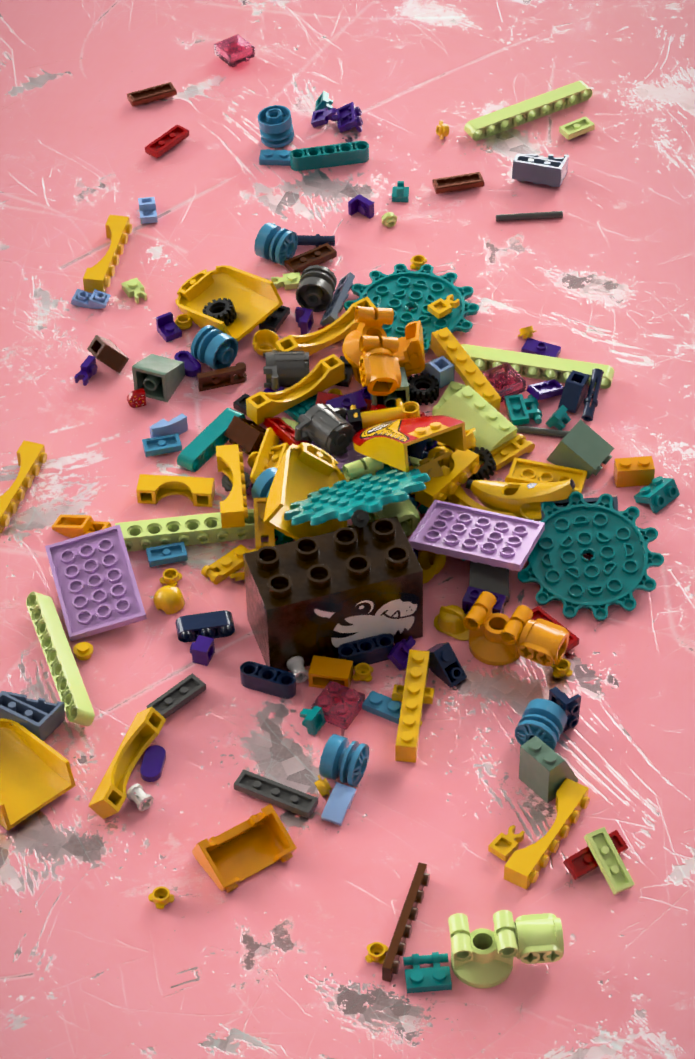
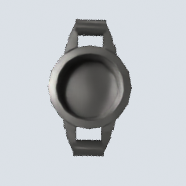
[263,350,309,390]
[295,403,356,457]

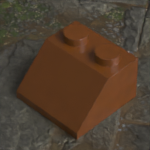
[224,416,280,455]

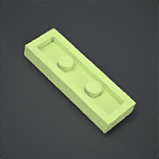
[584,827,635,895]

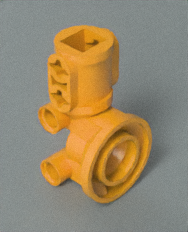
[342,306,401,396]
[463,591,570,666]

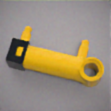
[347,398,420,433]

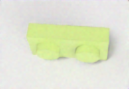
[559,116,595,140]

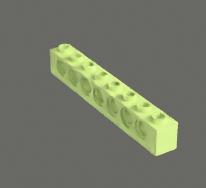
[115,509,263,552]

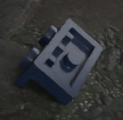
[548,686,581,732]

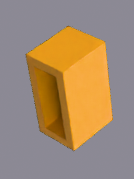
[613,456,655,488]
[308,655,353,692]

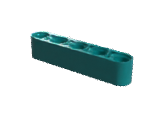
[290,141,369,171]
[177,408,246,472]

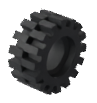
[203,298,237,326]
[408,373,439,405]
[468,447,496,480]

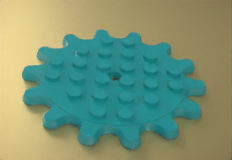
[344,263,479,353]
[284,469,431,526]
[517,491,664,621]

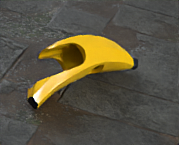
[465,479,575,521]

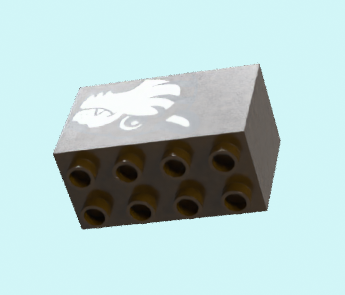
[243,516,423,671]

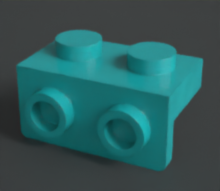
[634,476,680,513]

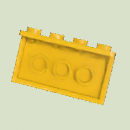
[505,457,588,499]

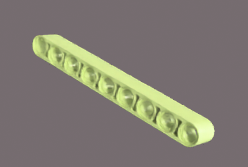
[464,80,593,141]
[461,344,615,389]
[26,591,95,726]

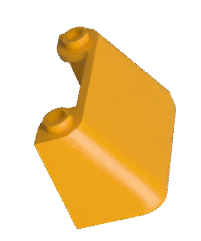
[351,320,425,383]
[192,804,297,893]

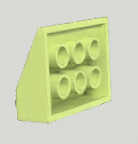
[432,385,518,465]

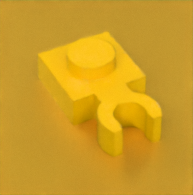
[427,294,460,319]
[488,825,525,861]

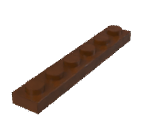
[382,862,430,982]

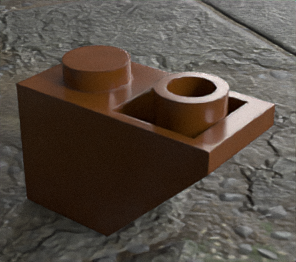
[87,335,129,373]

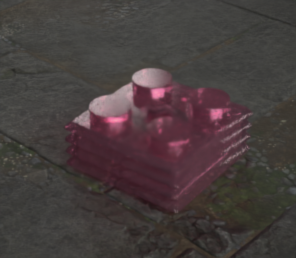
[213,34,256,67]
[482,362,526,402]
[311,681,365,730]

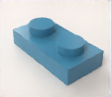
[259,149,291,166]
[142,433,182,457]
[146,542,188,567]
[362,691,402,724]

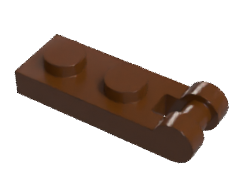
[197,362,247,392]

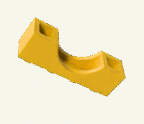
[415,449,480,508]
[136,474,215,507]

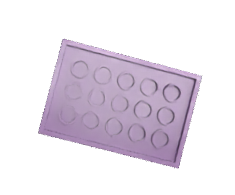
[408,500,545,571]
[45,524,147,641]

